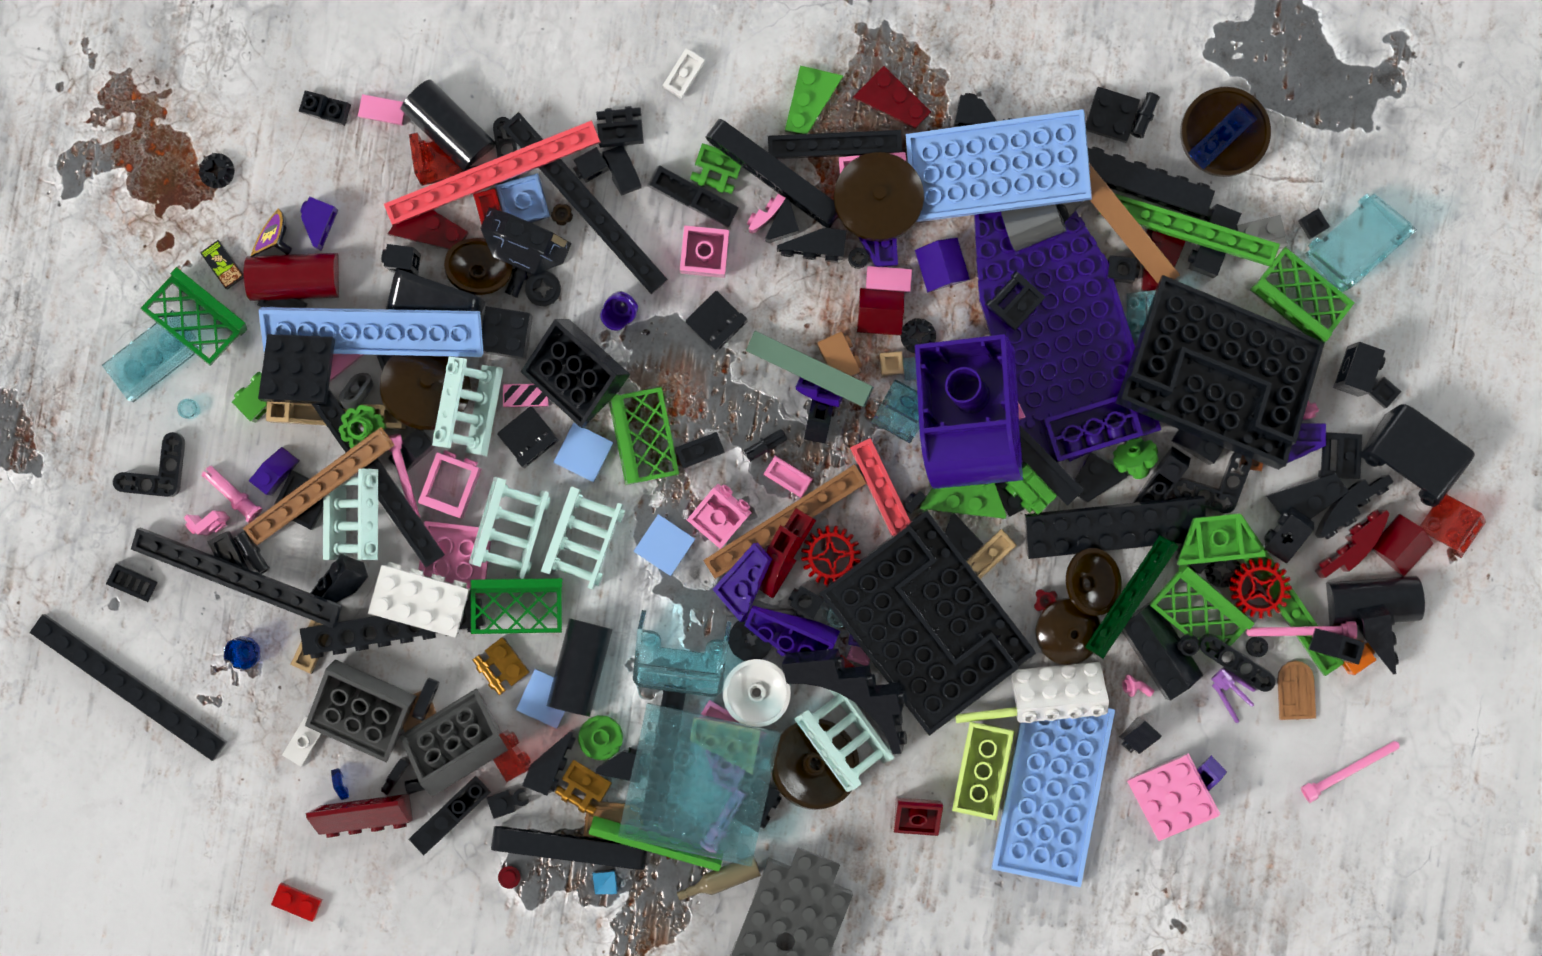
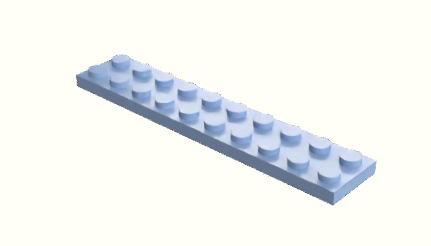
[259,307,484,357]

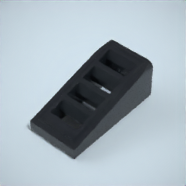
[106,563,158,602]

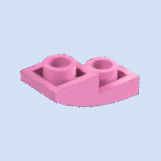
[747,194,785,234]

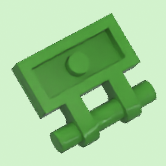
[690,143,742,194]

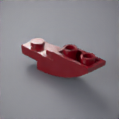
[759,508,816,599]
[1315,509,1390,578]

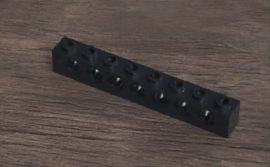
[300,599,486,659]

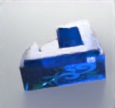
[331,768,349,800]

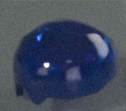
[223,636,261,670]

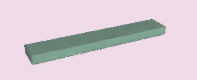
[746,331,874,407]

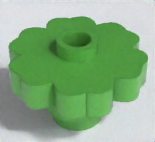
[339,405,386,448]
[1113,438,1159,479]

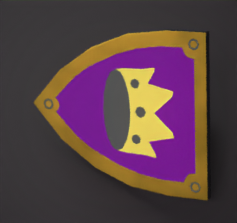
[251,208,292,256]

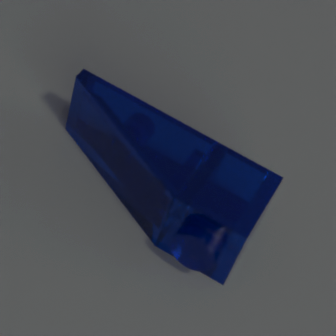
[1188,103,1257,169]

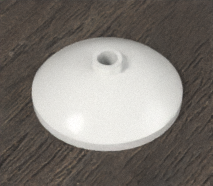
[723,659,791,727]

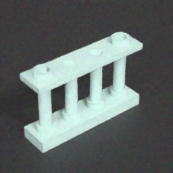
[432,357,503,456]
[323,469,378,560]
[469,477,551,579]
[541,486,625,589]
[794,690,895,792]

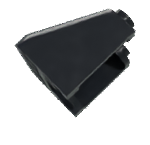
[386,269,486,315]
[1359,404,1475,507]

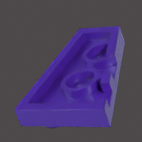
[712,543,772,622]

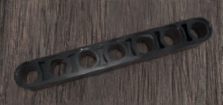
[705,119,838,228]
[491,826,647,870]

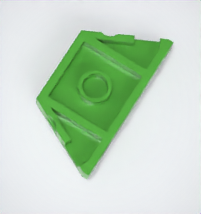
[920,483,1007,519]
[1177,514,1266,565]

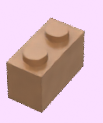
[817,331,862,377]

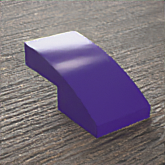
[795,377,843,407]

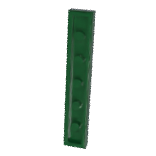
[1085,535,1179,659]

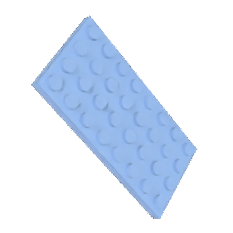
[906,109,1092,222]
[991,708,1115,887]

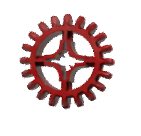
[801,525,861,585]
[1229,557,1292,619]

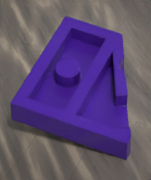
[858,237,898,267]
[1287,423,1326,463]

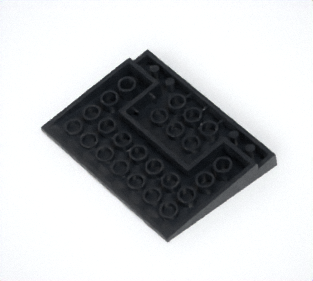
[1115,275,1325,470]
[819,509,1036,736]

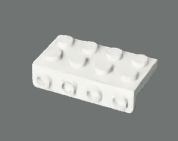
[368,562,471,638]
[1011,662,1109,723]

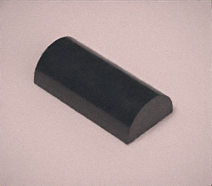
[400,79,496,171]
[1326,576,1425,626]
[546,618,613,717]

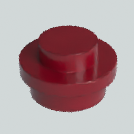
[498,866,521,889]

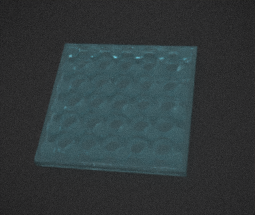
[618,703,781,866]

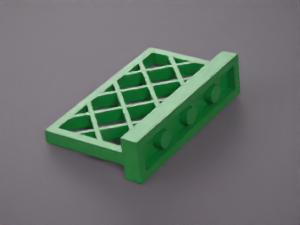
[140,267,247,366]
[470,578,562,634]

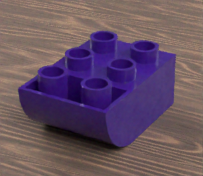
[915,334,1023,489]

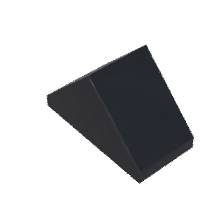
[765,198,799,243]

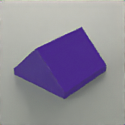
[915,238,970,293]

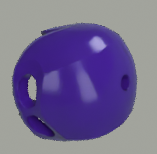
[600,291,638,331]

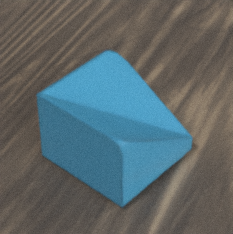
[592,869,618,894]

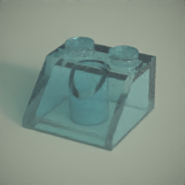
[871,379,919,443]

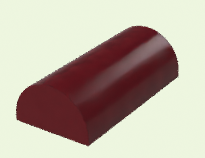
[244,253,339,301]

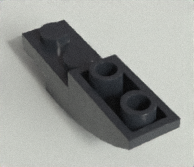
[1315,475,1393,539]
[408,776,491,856]

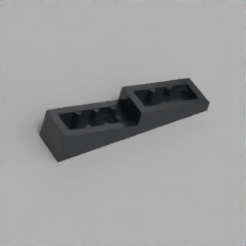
[647,165,739,227]

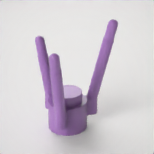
[1211,667,1256,723]

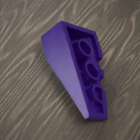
[744,606,840,657]

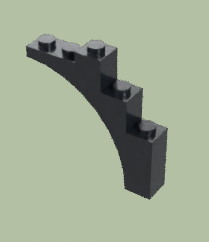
[782,648,907,754]

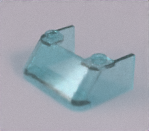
[633,610,731,697]

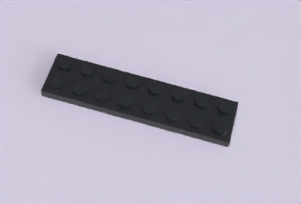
[1025,495,1206,559]

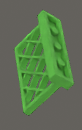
[1250,247,1355,342]
[609,387,679,486]
[1149,565,1255,656]

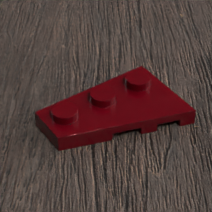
[1141,228,1186,293]

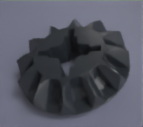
[198,153,235,189]
[525,271,561,307]
[901,318,936,353]
[1205,559,1241,588]

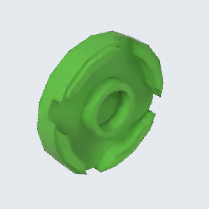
[578,715,623,760]

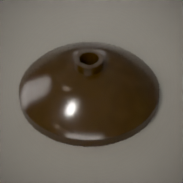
[444,238,512,295]
[1066,548,1122,616]
[1036,598,1101,665]

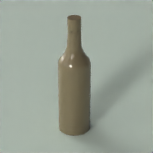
[677,855,761,901]

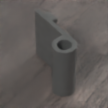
[1001,204,1066,252]

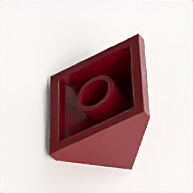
[857,288,904,336]
[1372,514,1433,577]
[894,797,943,836]

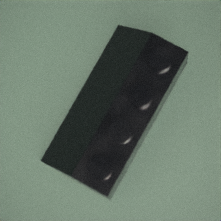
[1122,602,1203,701]

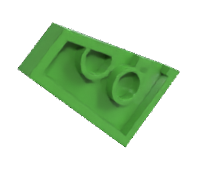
[785,65,843,134]

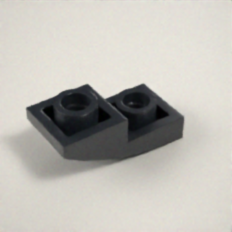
[299,90,351,126]
[602,146,642,196]

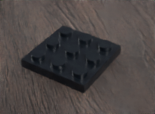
[258,334,335,404]

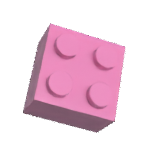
[680,225,730,278]

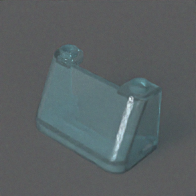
[1305,193,1417,292]

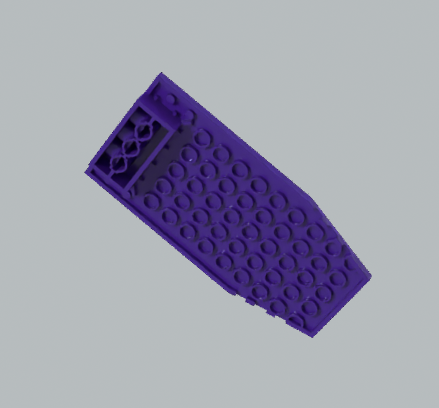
[974,211,1162,462]

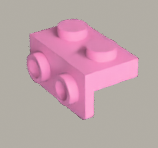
[184,510,230,535]

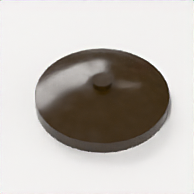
[1180,87,1271,177]
[834,152,924,242]
[379,355,471,430]
[770,719,859,810]

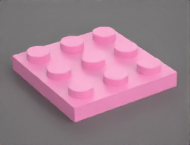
[419,521,491,596]
[1127,753,1220,841]

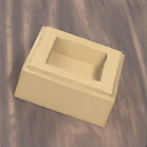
[879,351,904,376]

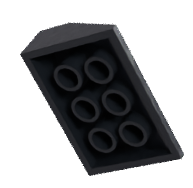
[521,319,630,428]

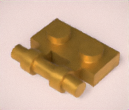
[472,637,530,695]
[554,760,612,816]

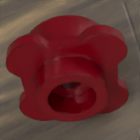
[1034,589,1058,611]

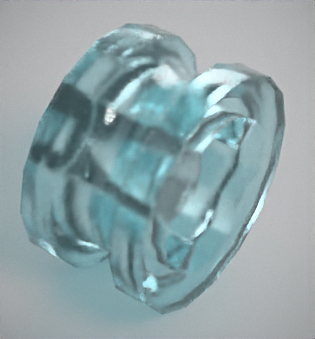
[177,399,200,419]

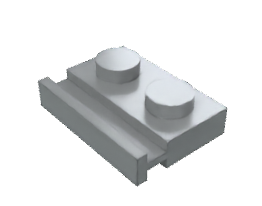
[1236,215,1288,249]

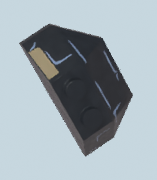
[480,207,572,275]

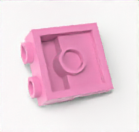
[687,484,752,549]

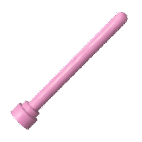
[389,434,421,519]
[1246,621,1357,639]
[1301,741,1400,803]

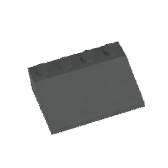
[305,659,417,763]
[400,688,510,797]

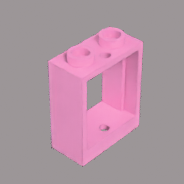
[418,450,482,519]

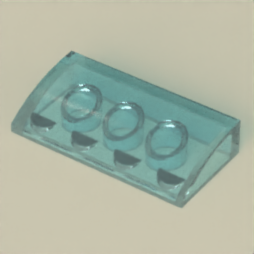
[102,310,204,402]

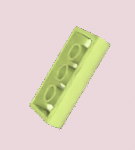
[952,722,1014,821]

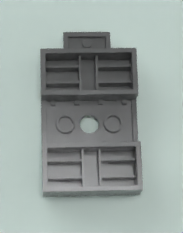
[730,847,853,956]

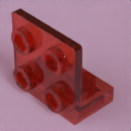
[409,133,464,186]
[1420,494,1486,558]
[493,729,531,782]

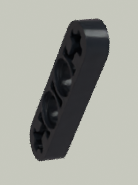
[1198,634,1276,692]

